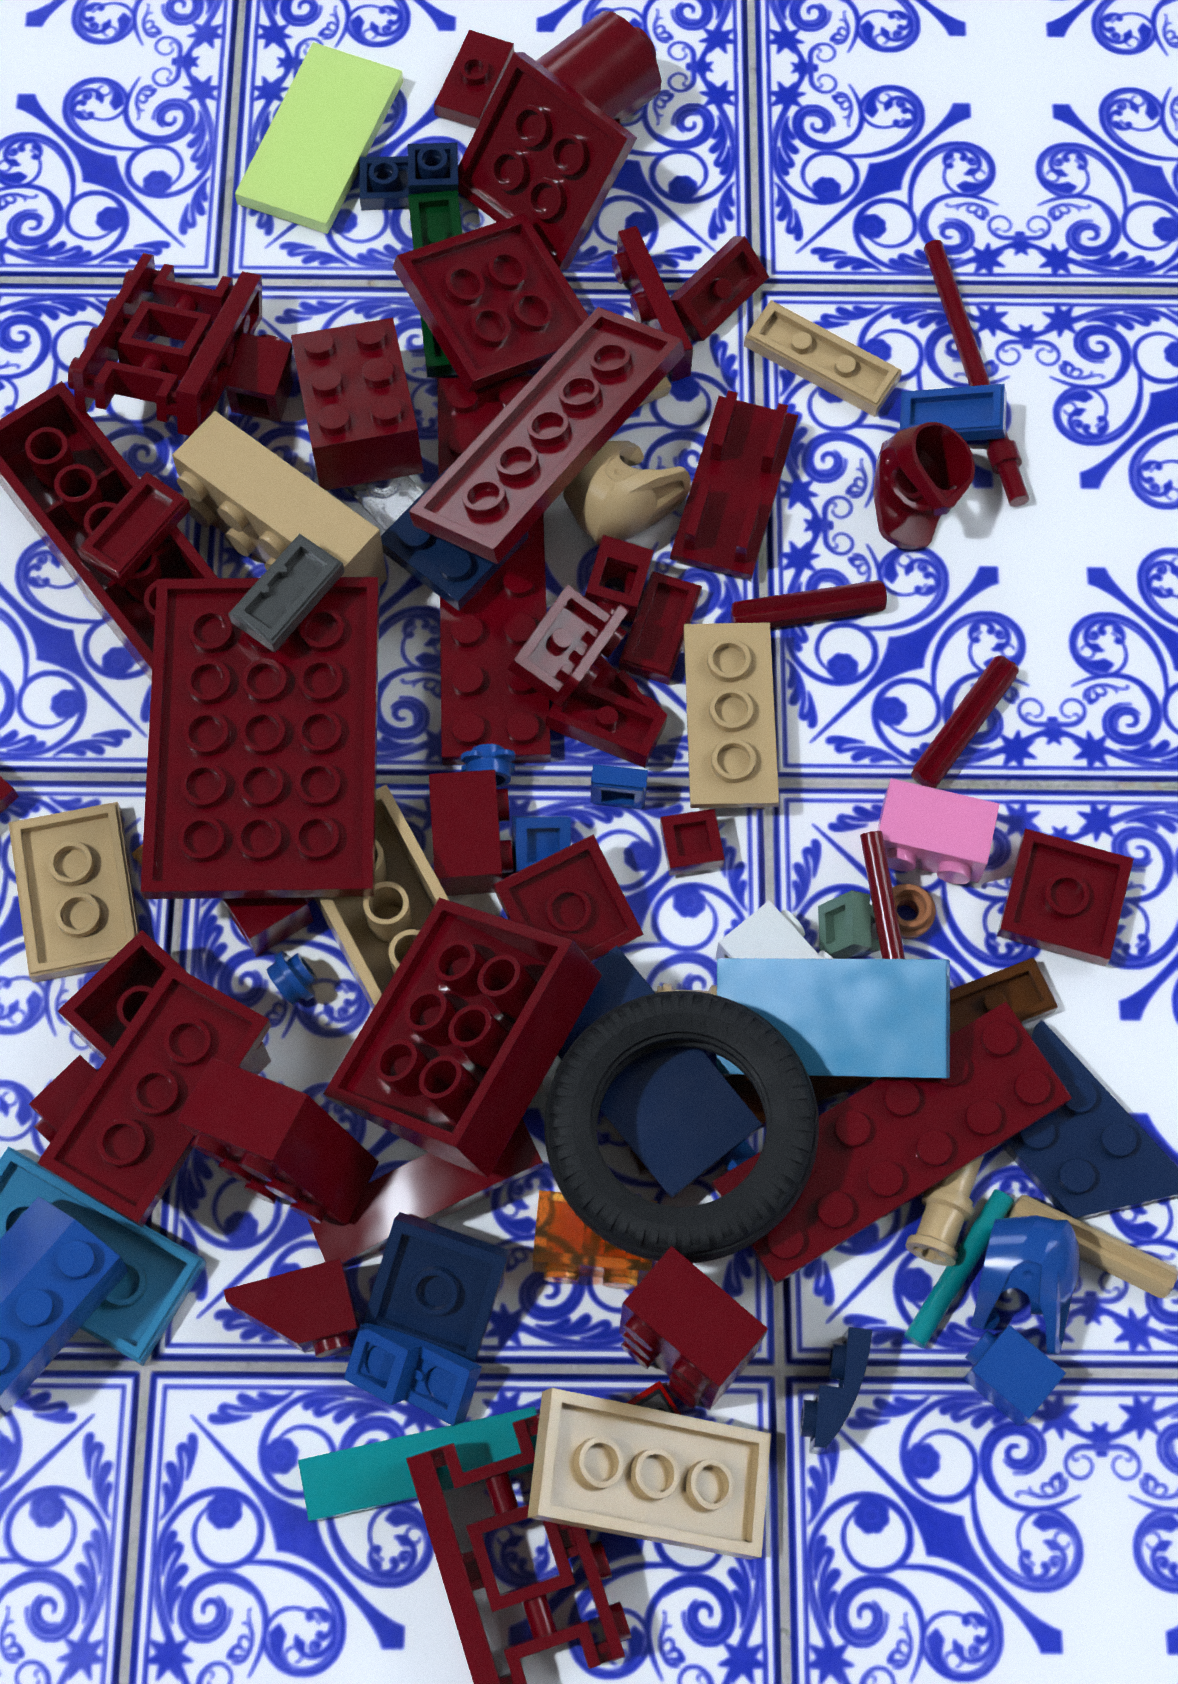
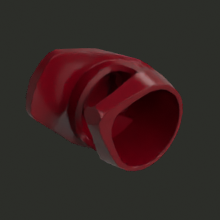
[873,422,975,550]

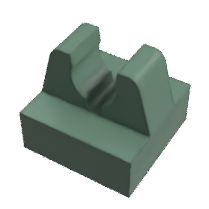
[818,890,880,959]

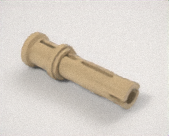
[905,1156,984,1266]

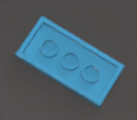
[716,958,950,1078]
[0,1146,207,1366]

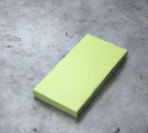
[235,42,403,234]

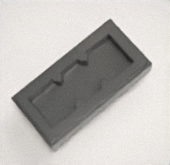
[229,533,345,653]

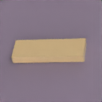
[744,300,902,417]

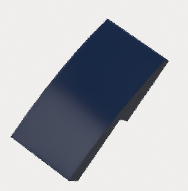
[360,143,459,211]
[800,1327,872,1455]

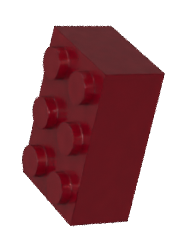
[291,317,424,490]
[58,930,271,1075]
[176,1057,379,1225]
[619,1246,768,1411]

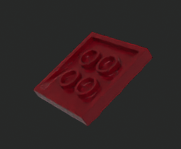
[458,52,637,270]
[392,213,589,392]

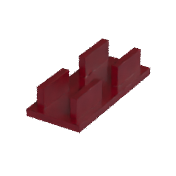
[670,390,798,580]

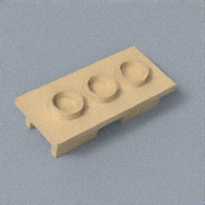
[683,623,779,810]

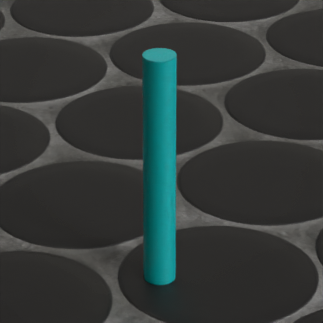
[904,1189,1014,1348]

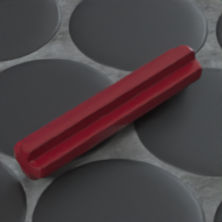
[730,580,887,628]
[911,655,1019,788]

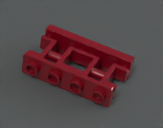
[68,253,262,436]
[406,1414,632,1684]

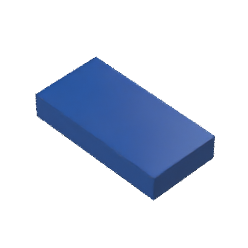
[900,384,1007,441]

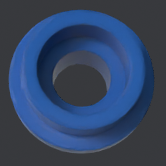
[266,950,318,1005]

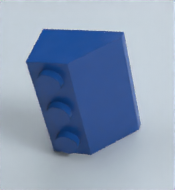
[0,1196,128,1413]

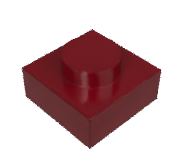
[660,809,725,876]

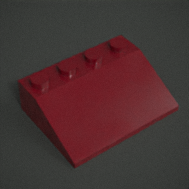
[323,898,602,1178]

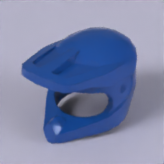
[971,1215,1081,1355]

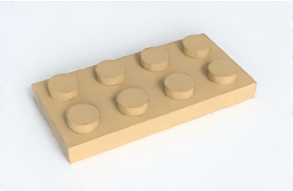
[528,1388,771,1560]

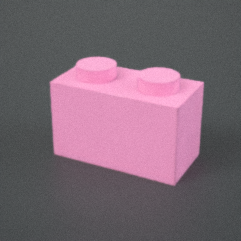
[877,778,1000,884]

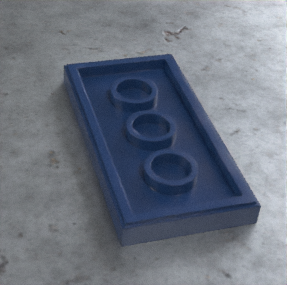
[558,946,763,1199]

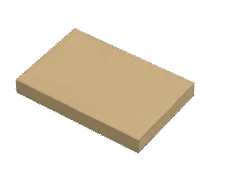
[8,802,140,983]

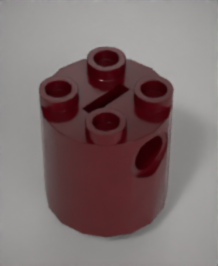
[536,11,662,124]

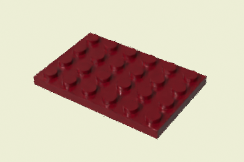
[140,577,380,899]

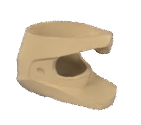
[563,440,691,546]

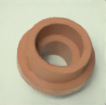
[892,884,936,939]

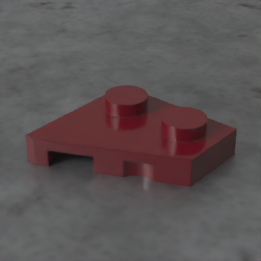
[546,653,668,768]

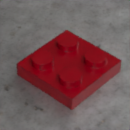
[997,828,1134,967]
[491,834,644,961]

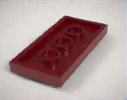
[37,963,272,1227]

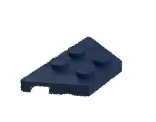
[1000,1020,1178,1220]

